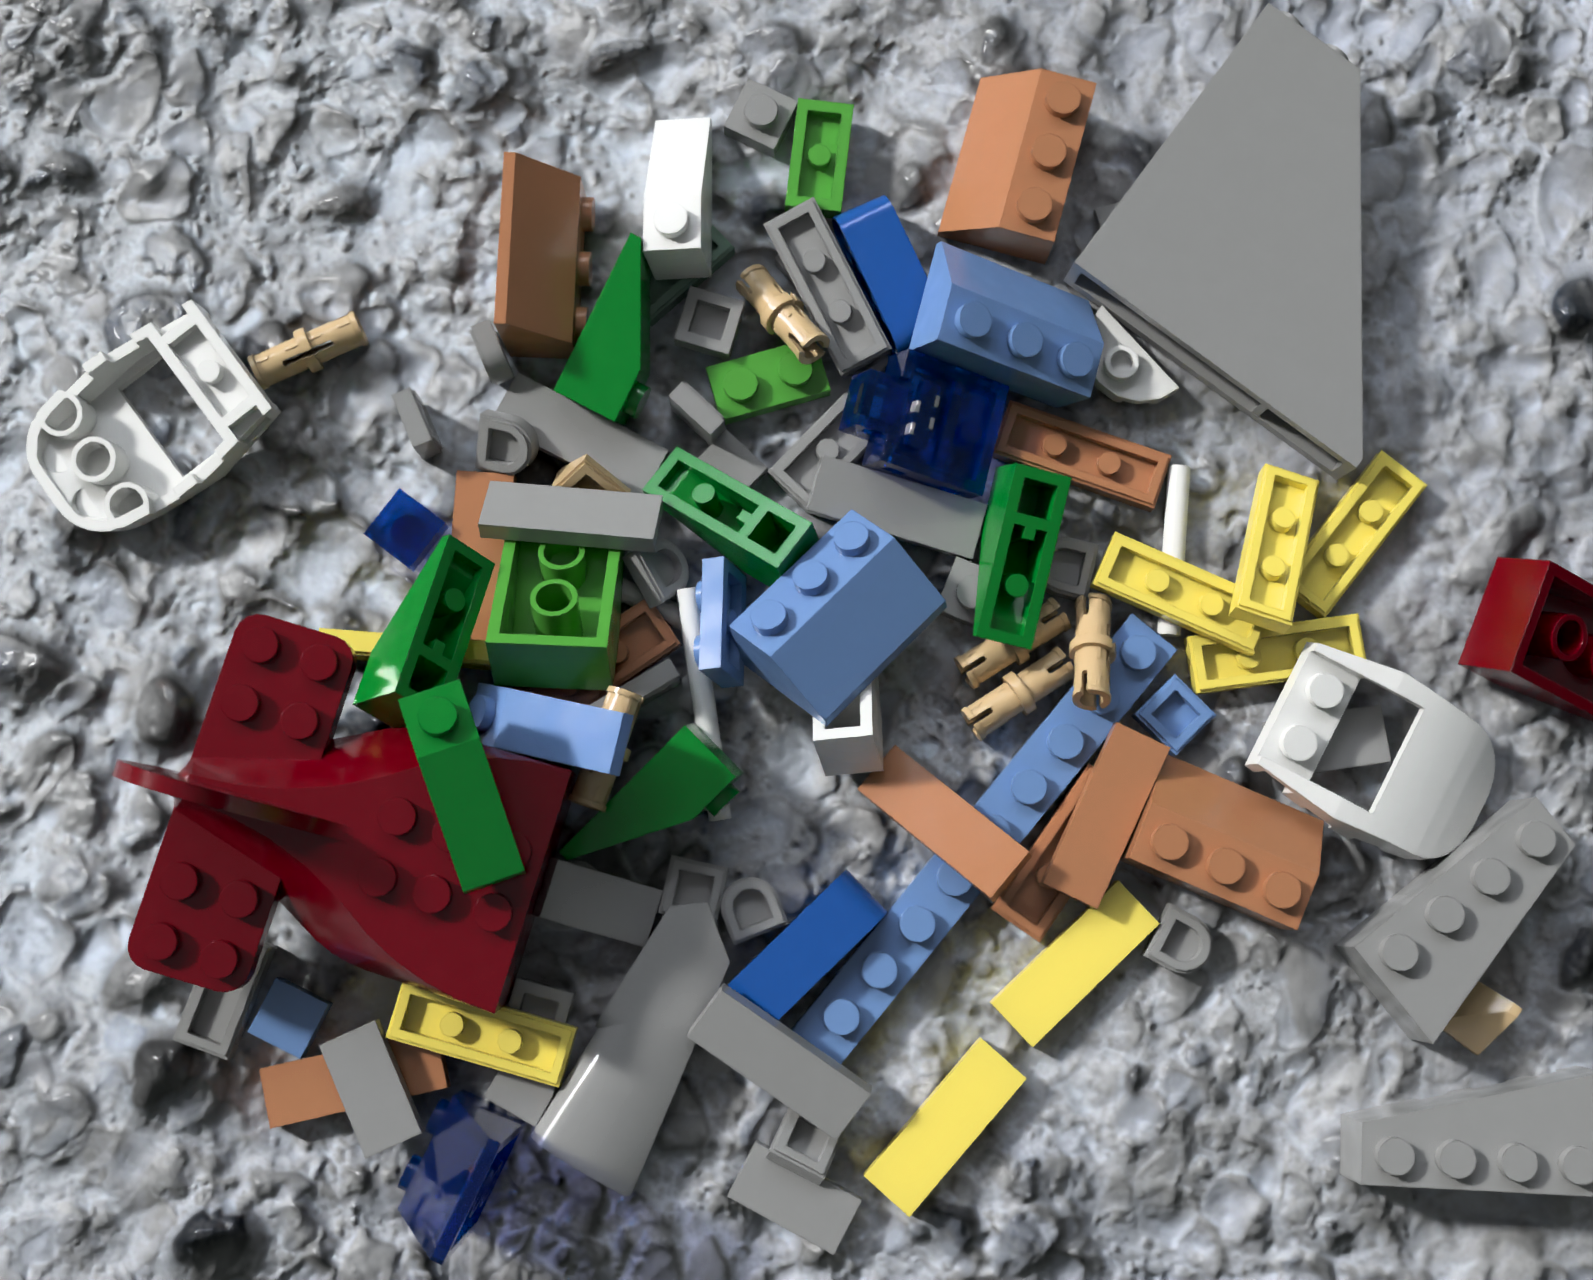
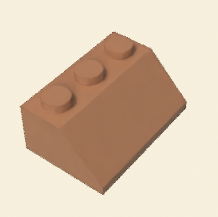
[937,68,1097,265]
[494,152,595,359]
[1119,754,1324,930]

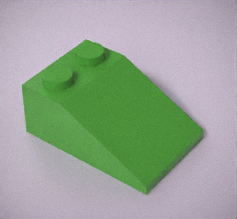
[485,540,625,690]

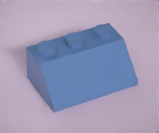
[908,241,1104,408]
[729,509,947,727]

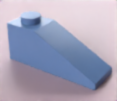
[469,683,634,776]

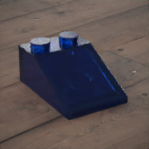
[397,1089,526,1265]

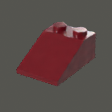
[1458,557,1593,722]

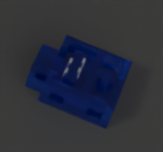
[839,349,1009,499]

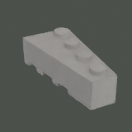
[1334,797,1576,1044]
[1340,1065,1593,1197]

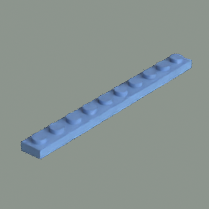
[791,613,1177,1064]

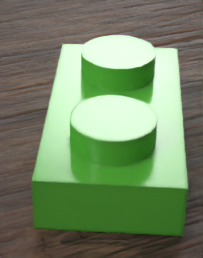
[785,98,854,219]
[706,342,831,425]

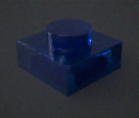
[363,488,449,572]

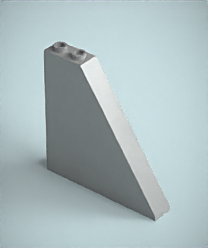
[1063,3,1363,480]

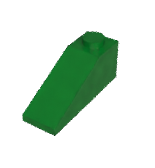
[553,233,651,425]
[642,446,819,587]
[973,463,1072,650]
[352,534,495,728]
[397,679,526,895]
[559,723,743,860]

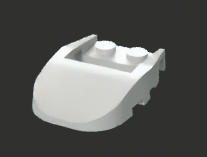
[26,299,281,532]
[1245,642,1495,860]

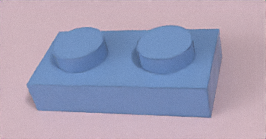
[693,556,747,688]

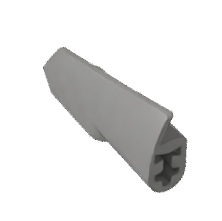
[531,902,730,1197]

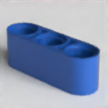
[832,195,927,364]
[727,869,888,1020]

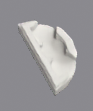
[1094,305,1179,405]

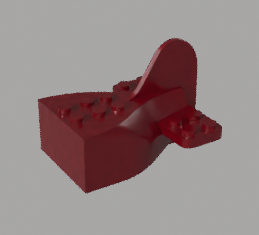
[112,614,578,1014]

